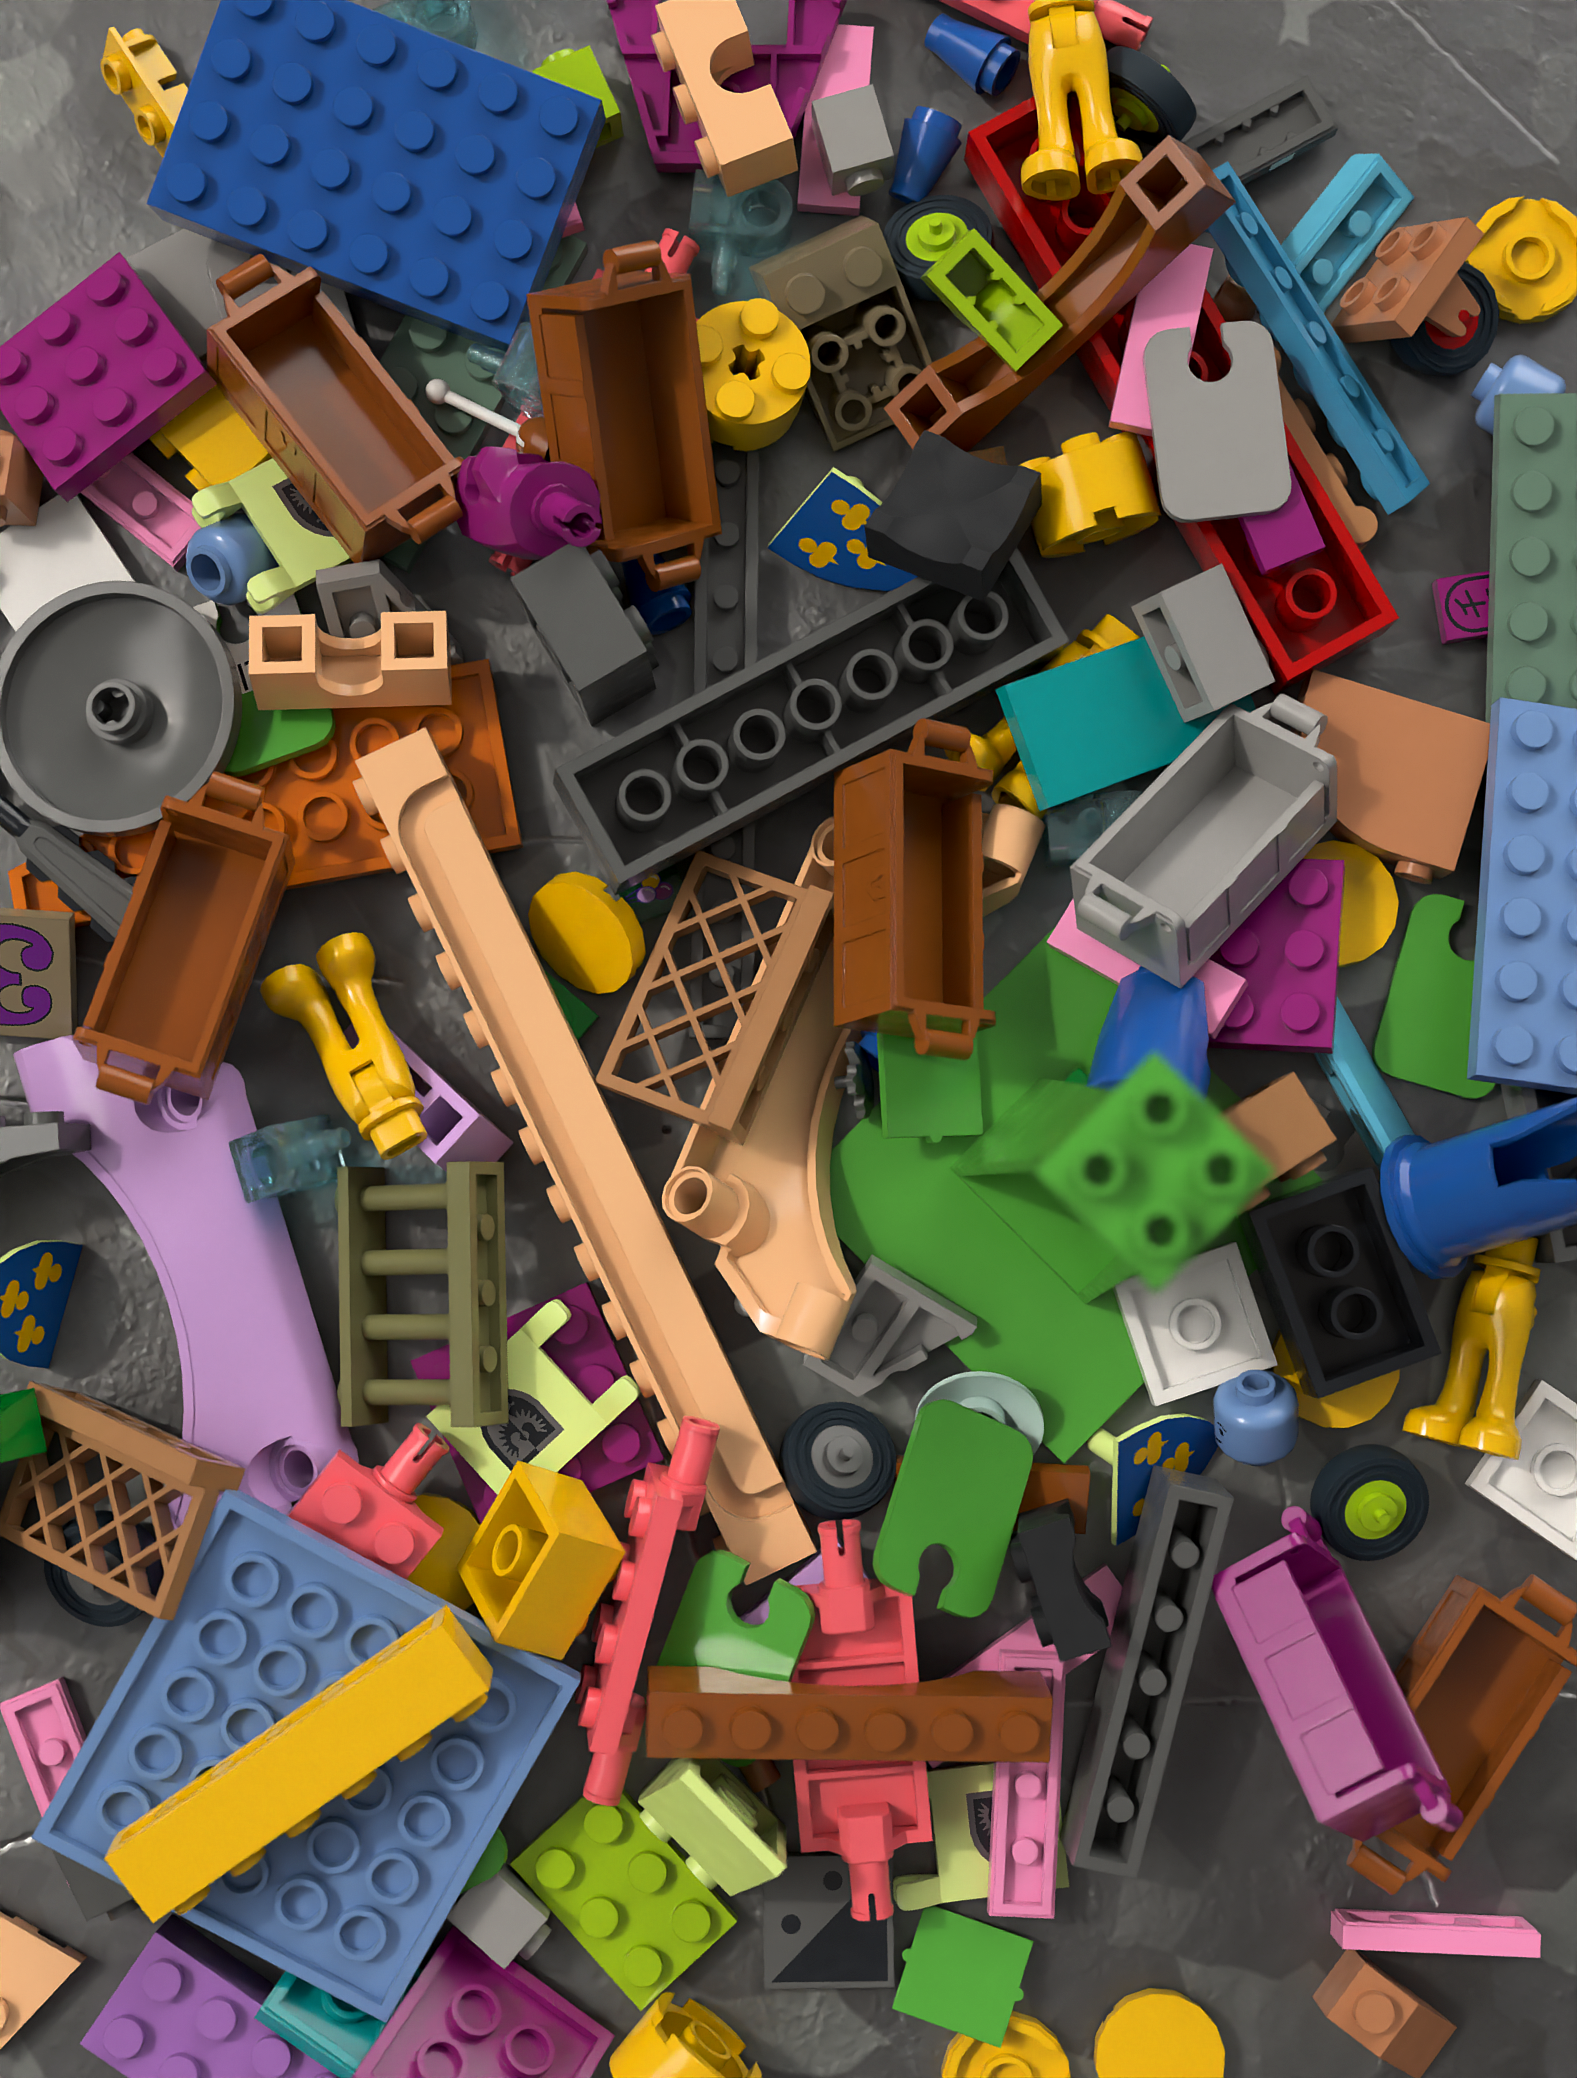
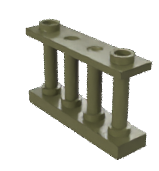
[335,1161,509,1427]

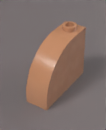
[1291,669,1490,884]

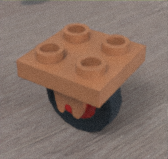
[1331,217,1499,376]

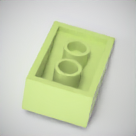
[638,1758,786,1896]

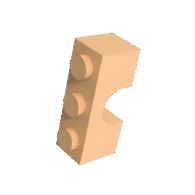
[651,0,798,198]
[249,611,452,710]

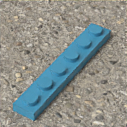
[1205,161,1430,515]

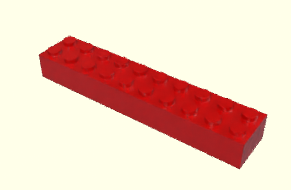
[964,91,1399,695]

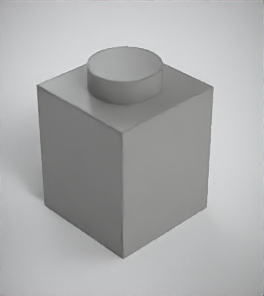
[811,84,894,196]
[446,1862,552,1969]

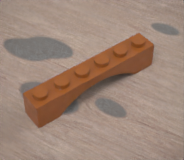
[884,135,1236,452]
[645,1666,1053,1763]

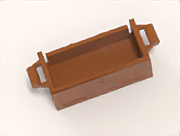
[527,240,722,592]
[207,253,464,563]
[834,718,996,1061]
[72,771,295,1105]
[1346,1574,1577,1895]

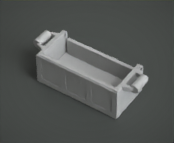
[1070,694,1337,988]

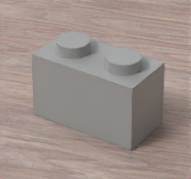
[1131,564,1275,723]

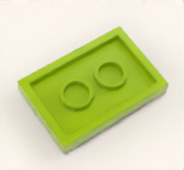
[510,1788,738,2011]

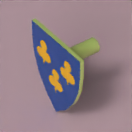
[767,467,918,591]
[0,1240,83,1369]
[1087,1413,1218,1546]

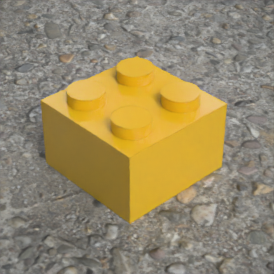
[456,1461,626,1660]

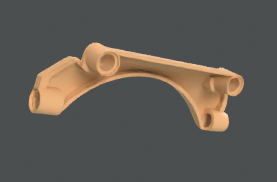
[662,804,1046,1361]

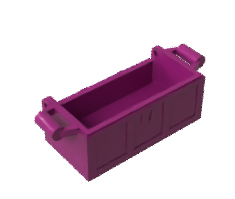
[1211,1506,1463,1842]

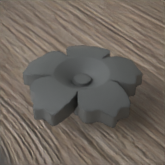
[834,1041,874,1120]

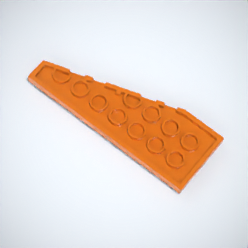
[8,659,523,928]

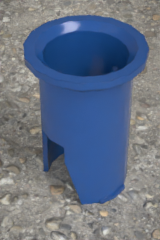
[1086,966,1211,1101]
[1380,1097,1577,1279]

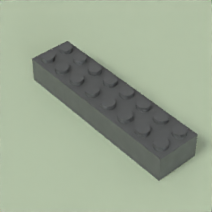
[553,547,1070,896]

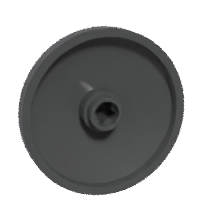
[0,581,242,837]

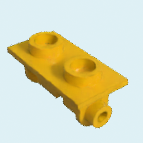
[100,27,188,158]

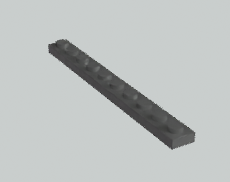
[689,441,759,1040]

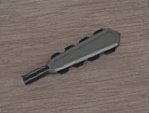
[0,793,136,944]

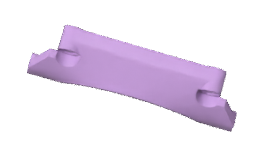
[13,1035,359,1530]

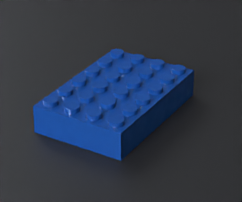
[146,0,606,358]

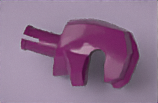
[454,446,602,560]

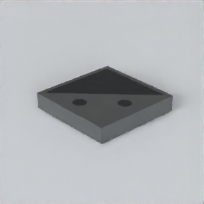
[763,1851,895,1989]

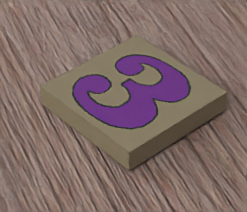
[0,908,78,1039]

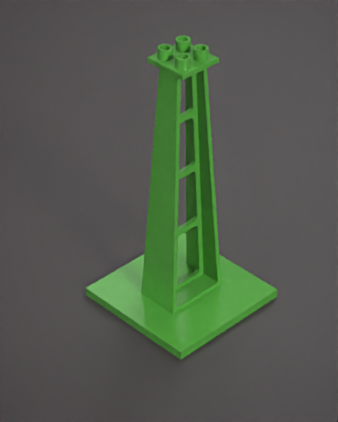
[830,925,1322,1463]

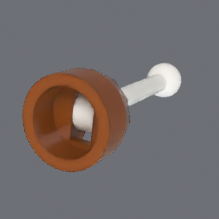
[425,379,551,462]

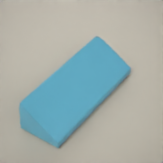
[1256,154,1415,313]
[1313,997,1415,1172]

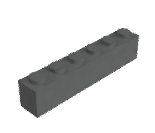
[1059,1465,1234,1879]

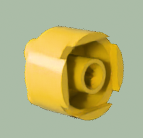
[696,298,811,451]
[1020,431,1161,558]
[609,1992,762,2078]

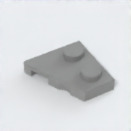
[803,1255,977,1397]

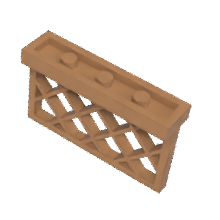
[594,850,834,1146]
[0,1381,245,1621]

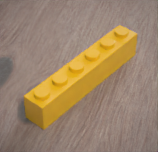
[104,1605,493,1923]

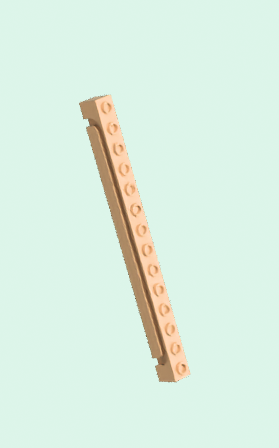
[353,727,817,1586]

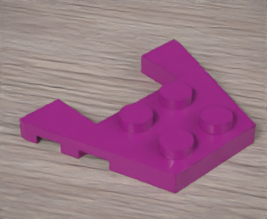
[606,0,847,173]

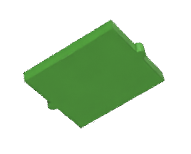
[877,1032,983,1144]
[892,1905,1034,2048]

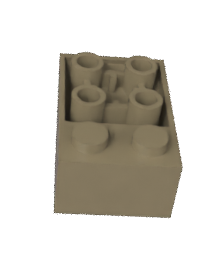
[748,215,932,452]

